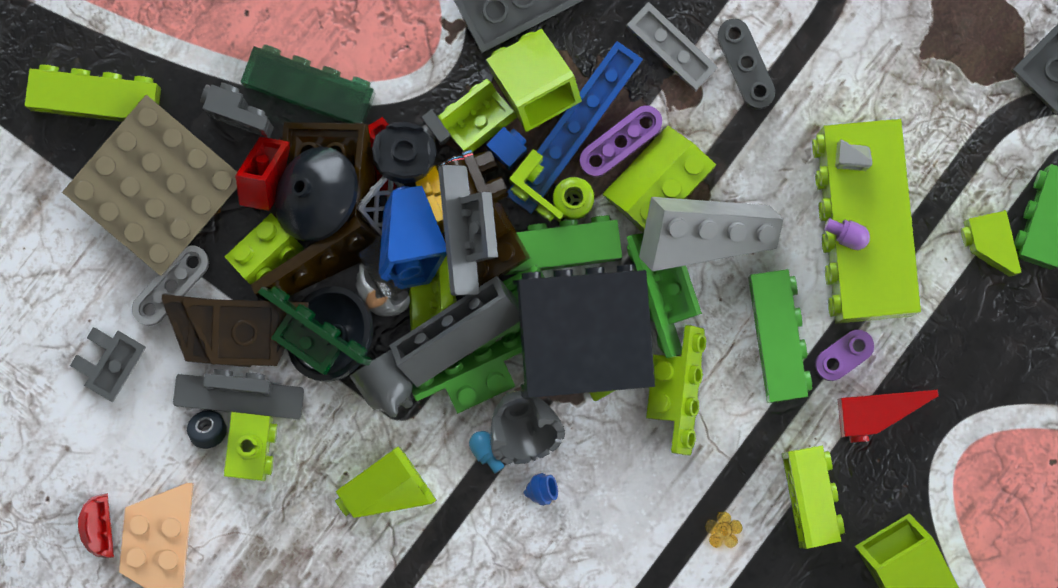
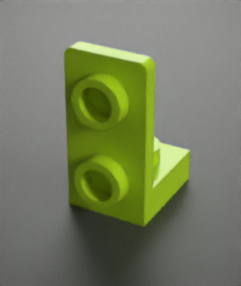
[509,149,564,222]

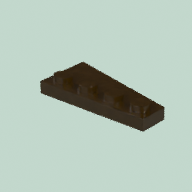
[251,216,381,301]

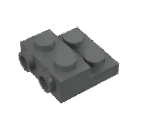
[200,83,274,138]

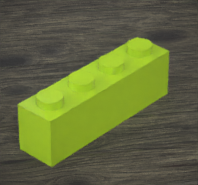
[25,65,161,122]

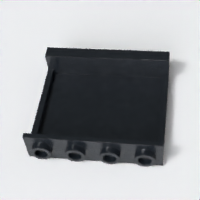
[513,264,655,398]

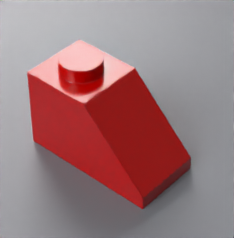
[235,137,290,211]

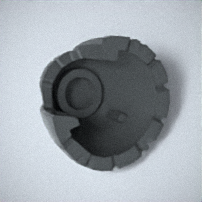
[490,390,565,464]

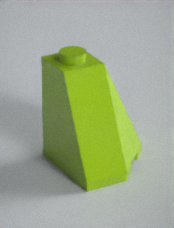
[335,446,437,518]

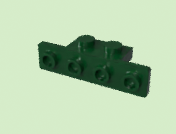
[258,286,372,375]

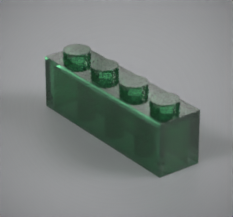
[240,44,376,124]

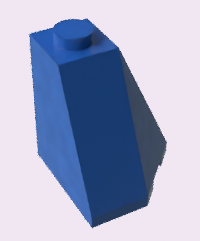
[379,186,447,289]

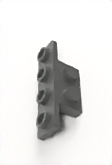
[438,165,498,296]
[173,369,304,420]

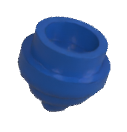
[523,473,558,506]

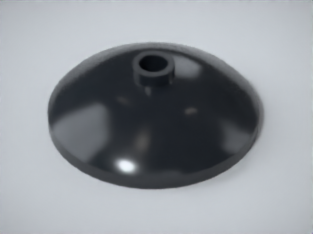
[274,147,358,242]
[287,286,373,382]

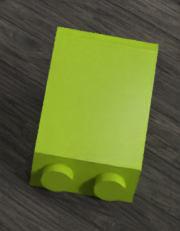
[486,29,582,132]
[855,513,959,588]

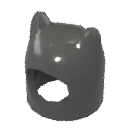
[349,350,413,417]

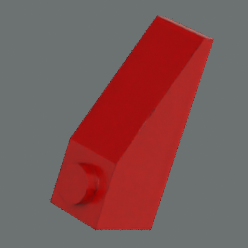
[837,390,938,443]

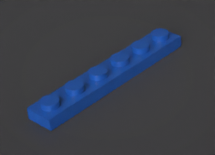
[507,41,643,214]

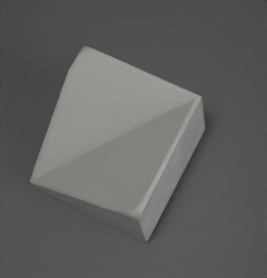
[835,139,872,171]

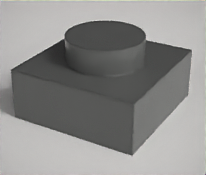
[421,109,452,146]

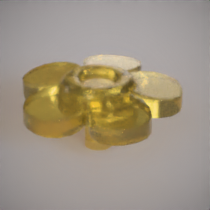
[705,512,743,548]

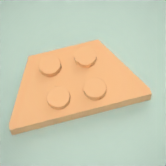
[119,483,194,588]

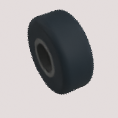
[187,410,227,449]

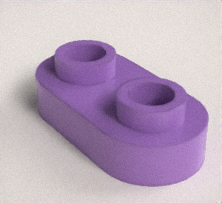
[815,330,874,381]

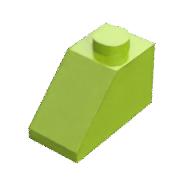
[961,210,1022,277]

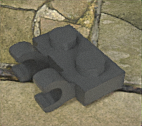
[70,327,146,402]

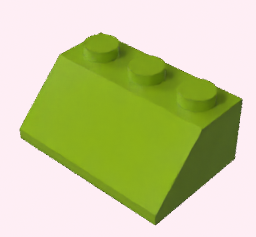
[602,126,716,233]
[782,445,845,549]

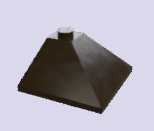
[274,122,377,225]

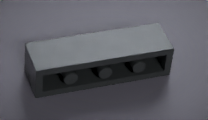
[390,276,520,387]

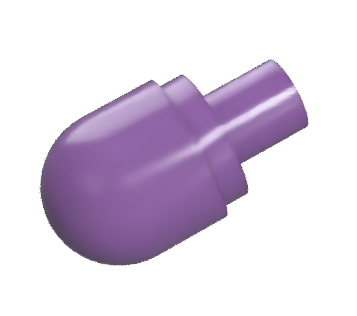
[824,218,870,250]

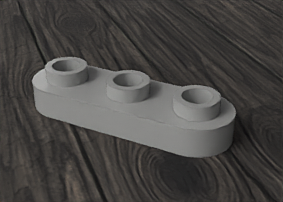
[132,245,209,326]

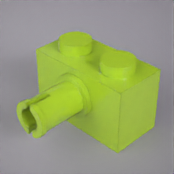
[224,412,278,481]

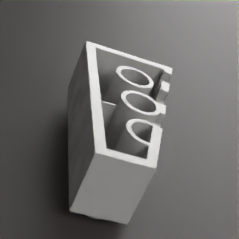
[639,197,784,271]

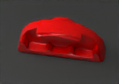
[78,493,114,558]

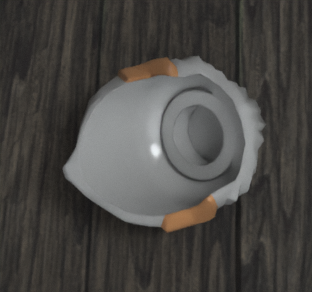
[356,263,410,316]

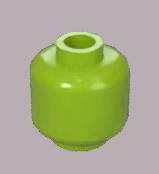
[553,177,594,220]

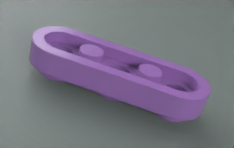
[580,106,662,177]

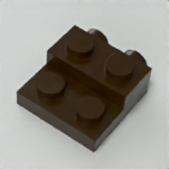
[442,202,530,287]

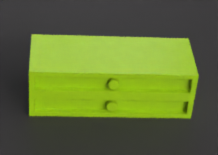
[812,119,921,324]

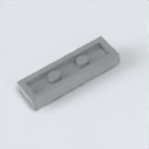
[626,2,718,92]

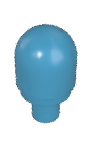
[469,431,505,474]

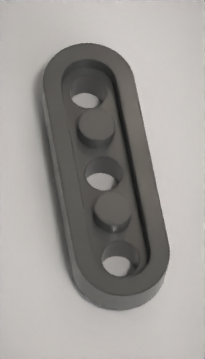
[717,19,775,110]

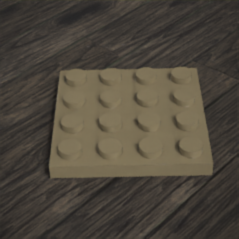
[62,95,237,276]

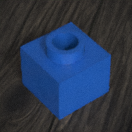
[486,127,527,171]

